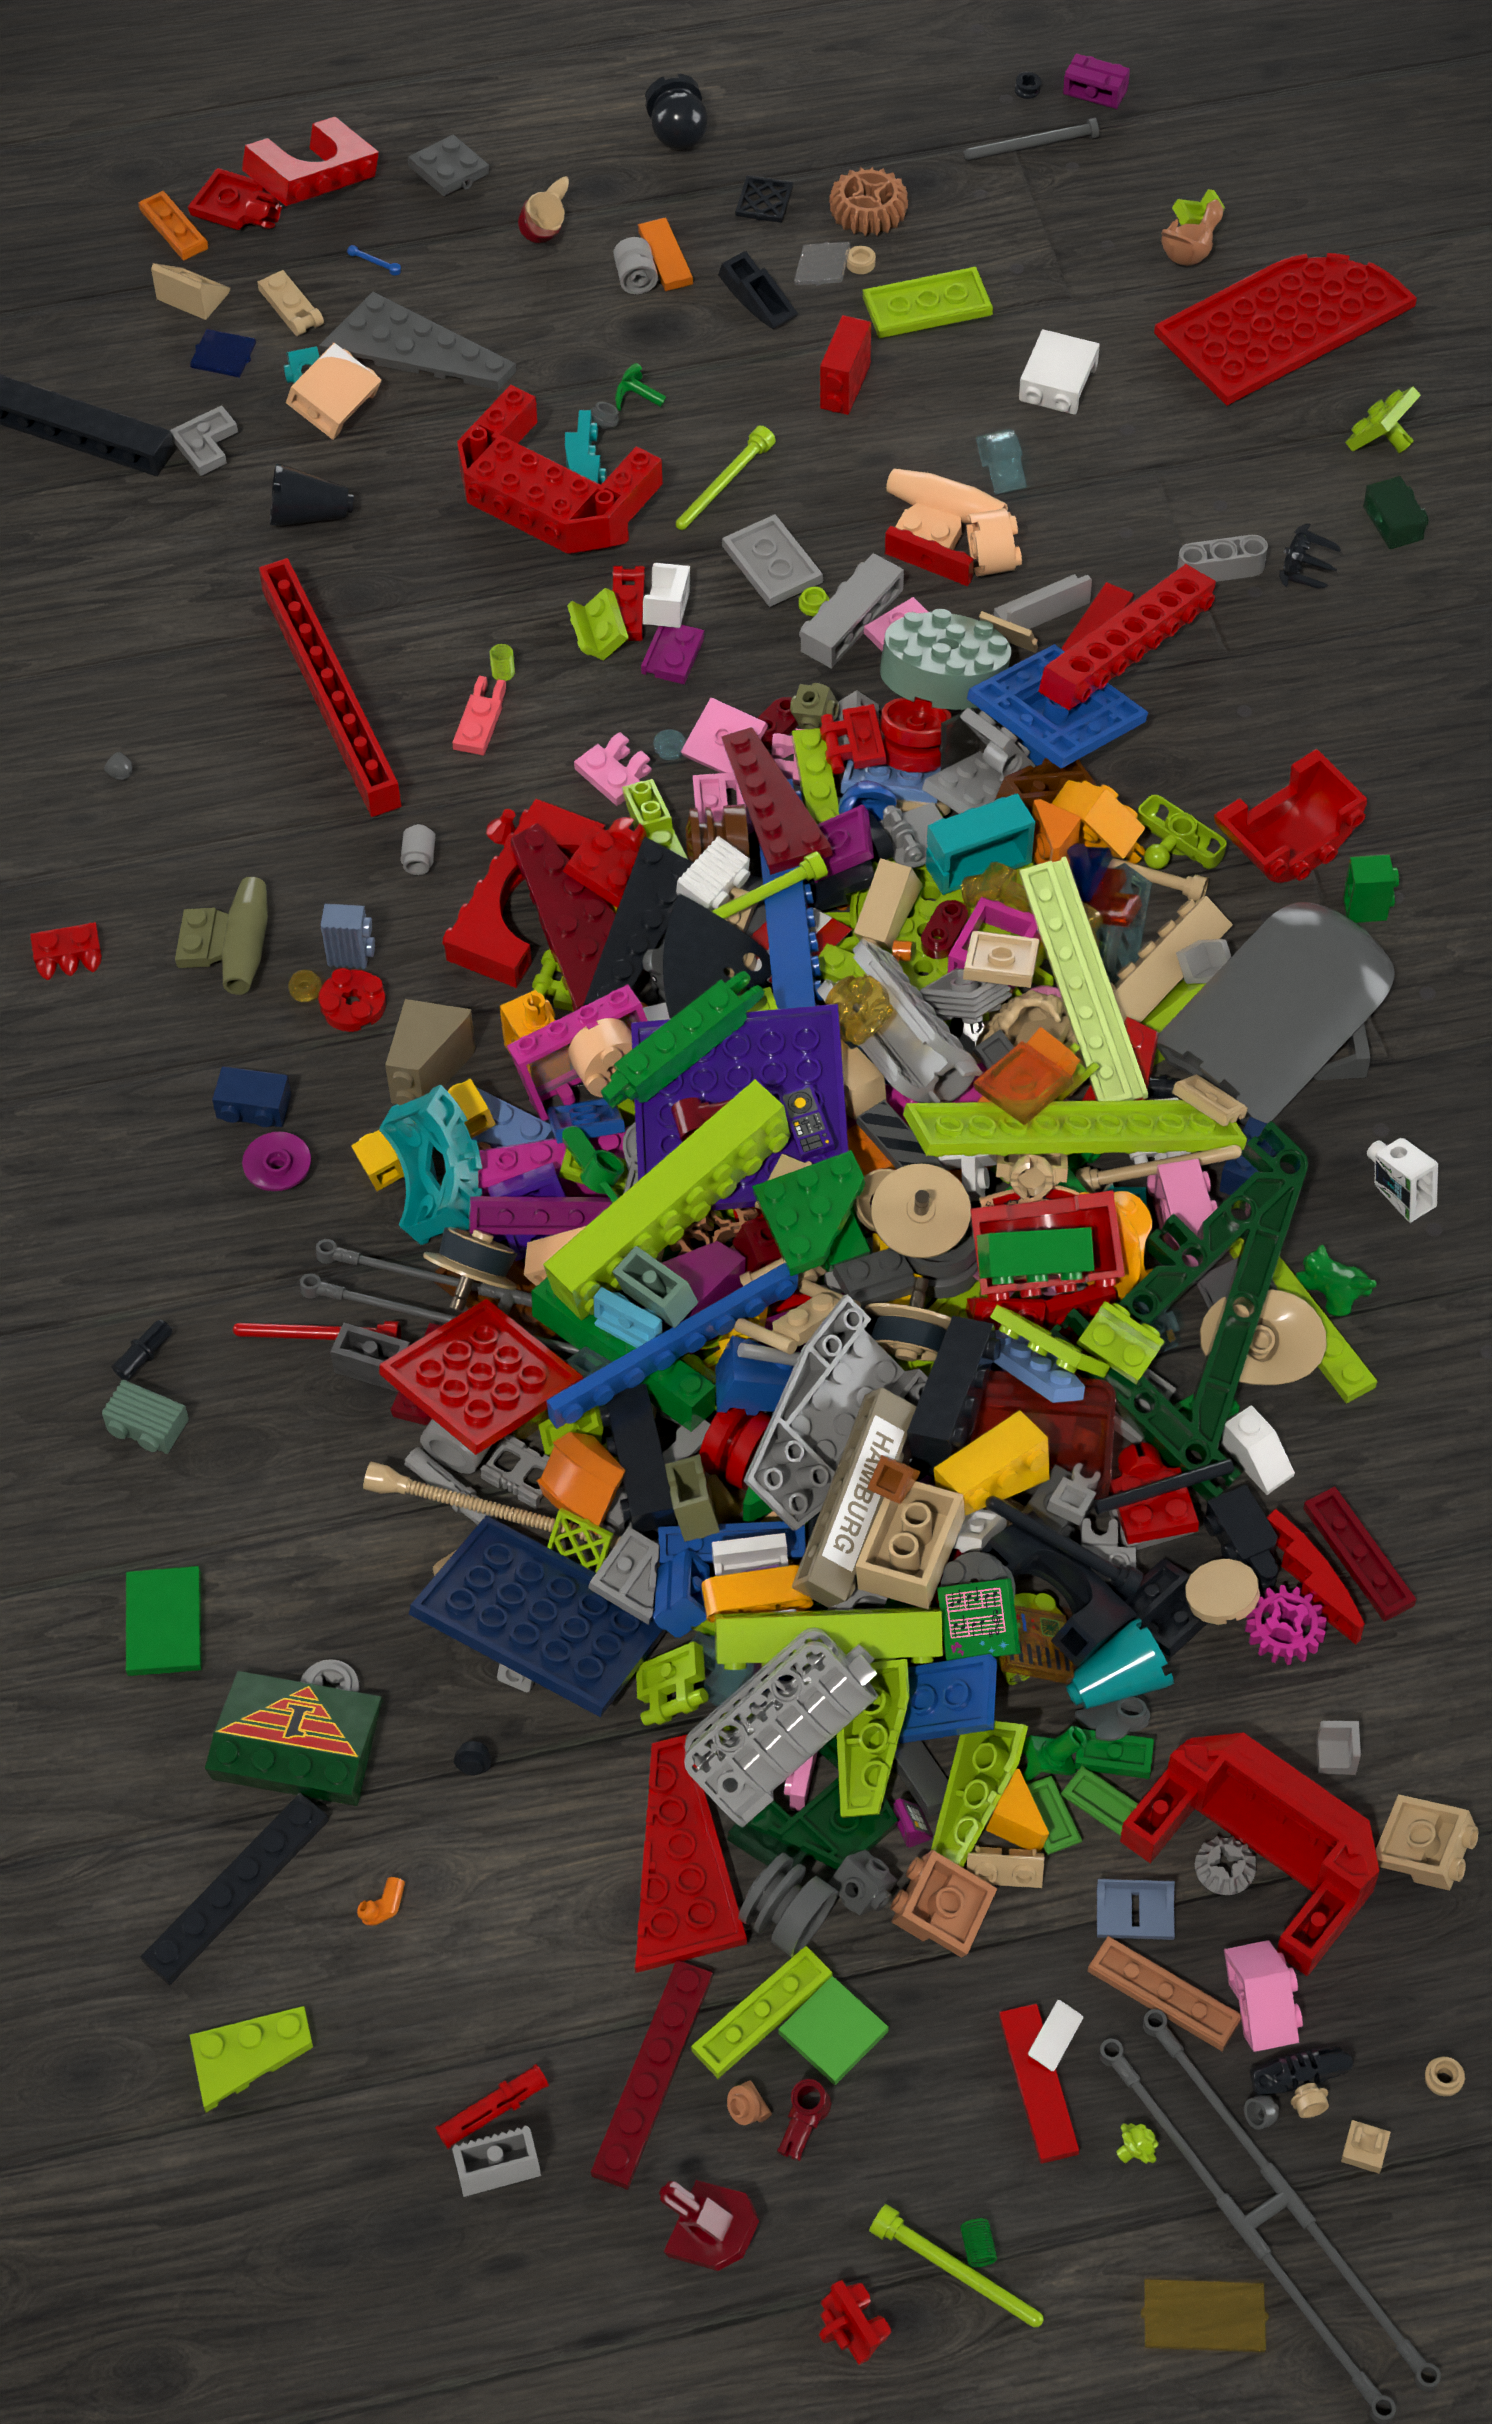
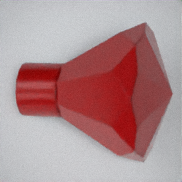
[486,809,516,845]

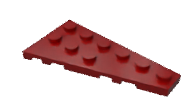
[635,1734,747,1973]

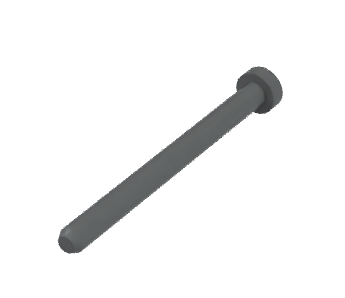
[963,117,1099,160]

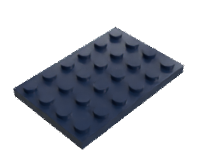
[409,1515,667,1717]

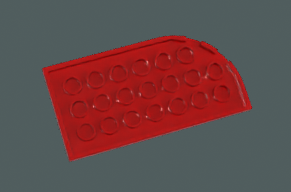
[1154,253,1417,406]

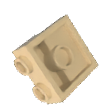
[1376,1794,1478,1891]

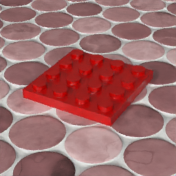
[379,1298,583,1455]

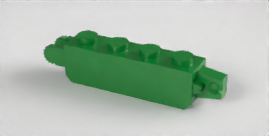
[601,971,765,1109]

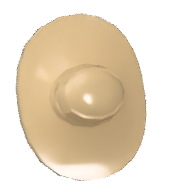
[1199,1290,1326,1385]

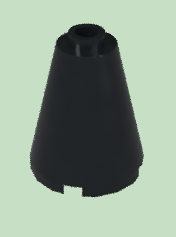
[270,464,354,526]

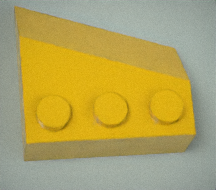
[934,1410,1050,1516]

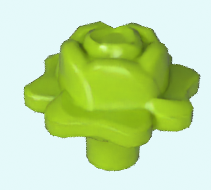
[1116,2123,1159,2164]

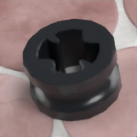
[1014,72,1041,99]

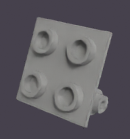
[879,802,943,869]

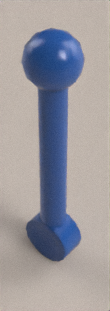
[347,245,401,276]

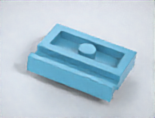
[594,1287,662,1348]

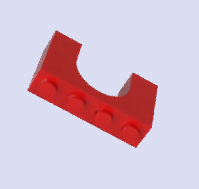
[242,117,379,206]

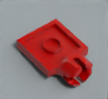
[188,168,282,230]
[563,817,647,908]
[1110,1442,1199,1545]

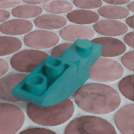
[565,410,606,485]

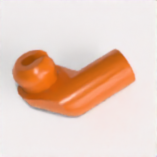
[357,1877,405,1926]

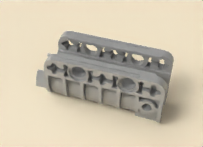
[817,939,983,1103]
[684,1628,878,1827]

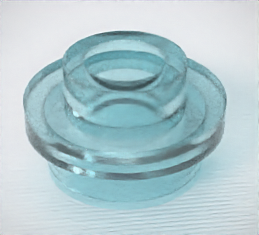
[653,729,685,760]

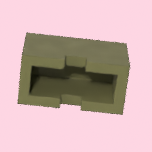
[665,1454,720,1542]

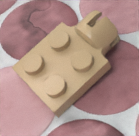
[996,1153,1068,1200]

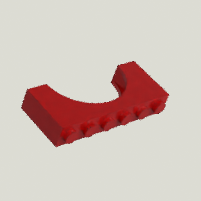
[442,799,606,988]

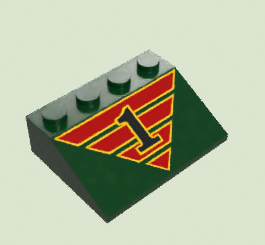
[205,1671,383,1806]

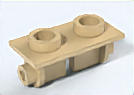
[967,1845,1044,1888]

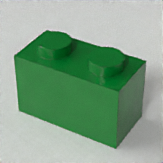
[1343,854,1399,923]

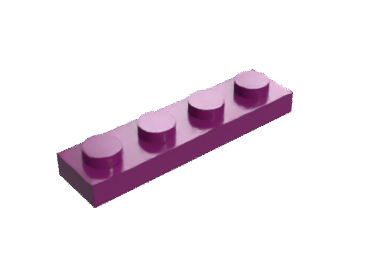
[469,1196,612,1235]

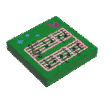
[937,1578,1021,1661]

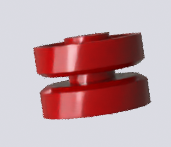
[880,697,952,773]
[699,1408,772,1491]

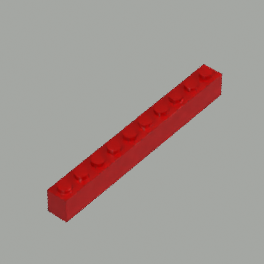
[258,558,401,817]

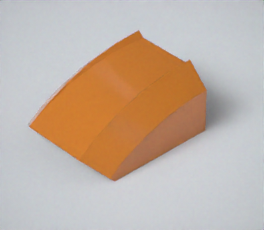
[537,1432,626,1535]

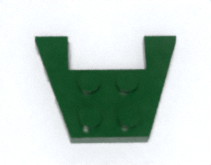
[746,1734,898,1870]

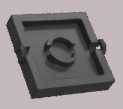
[408,134,489,196]

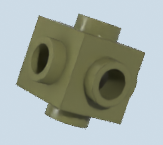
[790,683,839,729]

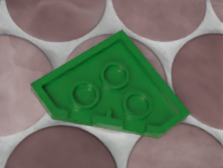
[752,1150,865,1276]

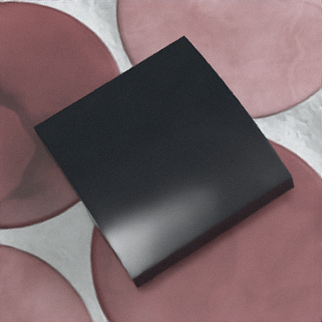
[809,859,874,911]
[1120,1558,1208,1658]

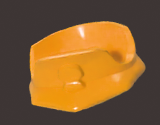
[1079,1191,1153,1301]

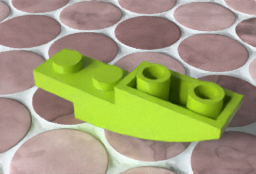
[622,779,688,860]

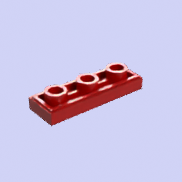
[885,526,974,586]

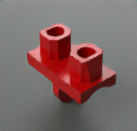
[819,2280,891,2365]

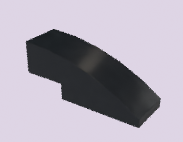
[718,251,798,329]

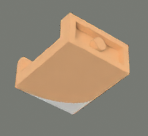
[286,343,382,440]

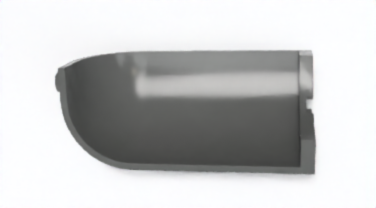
[1157,902,1395,1125]

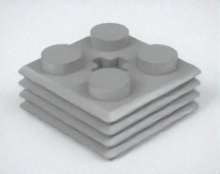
[920,968,1012,1024]

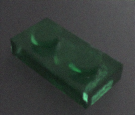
[727,1823,809,1870]

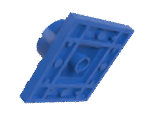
[967,644,1148,769]

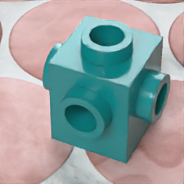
[283,346,320,384]

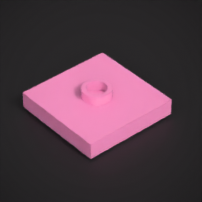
[681,698,768,773]

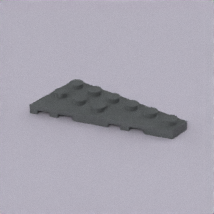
[319,292,516,390]

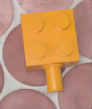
[1051,780,1145,864]
[500,990,571,1087]

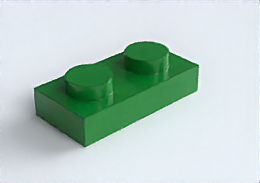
[1075,1729,1154,1779]

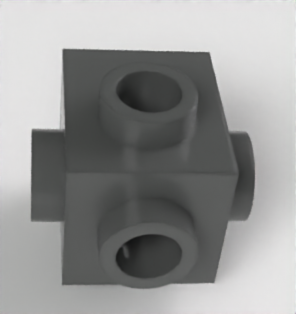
[828,1850,898,1916]

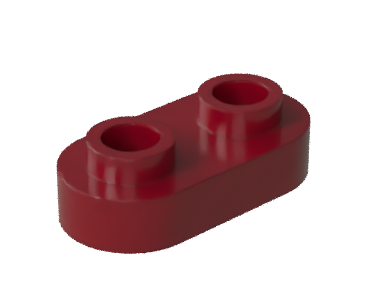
[758,697,799,749]
[921,900,968,959]

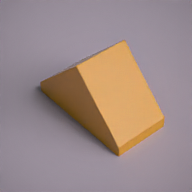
[985,1769,1049,1852]

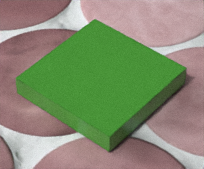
[778,1976,889,2085]

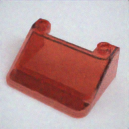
[969,1371,1116,1500]

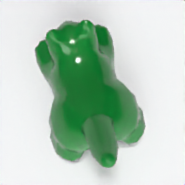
[1295,1245,1377,1317]

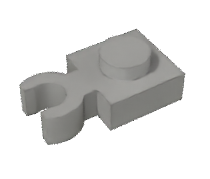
[1046,1463,1100,1525]

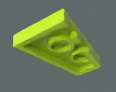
[190,2006,313,2113]

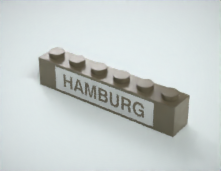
[791,1387,916,1608]

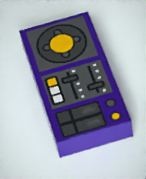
[779,1084,835,1160]

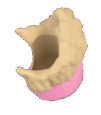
[993,985,1067,1045]

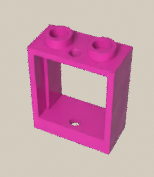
[948,897,1041,994]

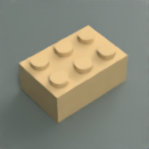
[856,1481,965,1609]

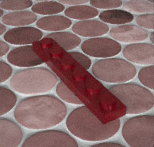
[591,1960,713,2190]

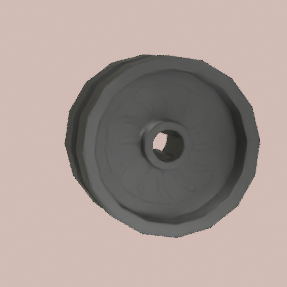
[904,1219,978,1299]

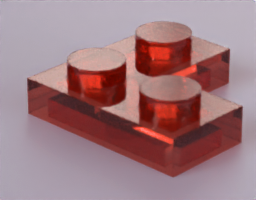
[1079,867,1142,927]

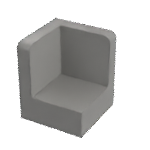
[1176,939,1231,984]
[1316,1721,1361,1775]

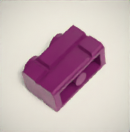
[1063,53,1130,109]

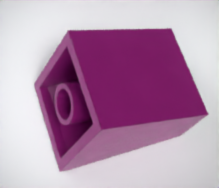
[636,1241,745,1355]

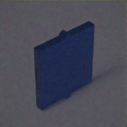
[190,329,256,378]

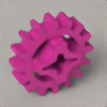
[1245,1585,1327,1665]

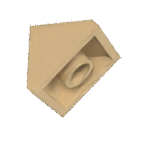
[151,263,230,320]

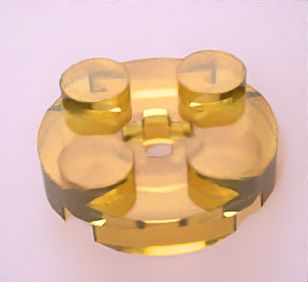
[825,974,893,1045]

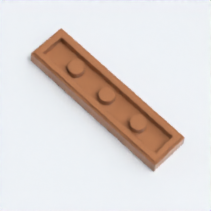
[1088,1936,1242,2052]

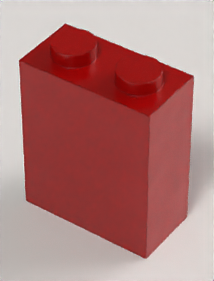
[820,315,871,415]

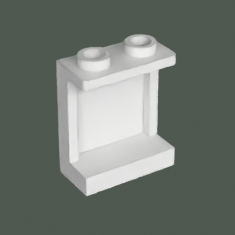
[1019,329,1100,414]
[712,1533,796,1612]

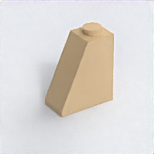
[854,858,923,950]

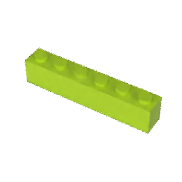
[714,1607,943,1670]

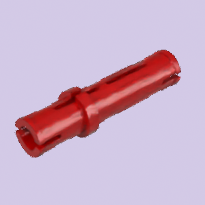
[435,2064,549,2149]

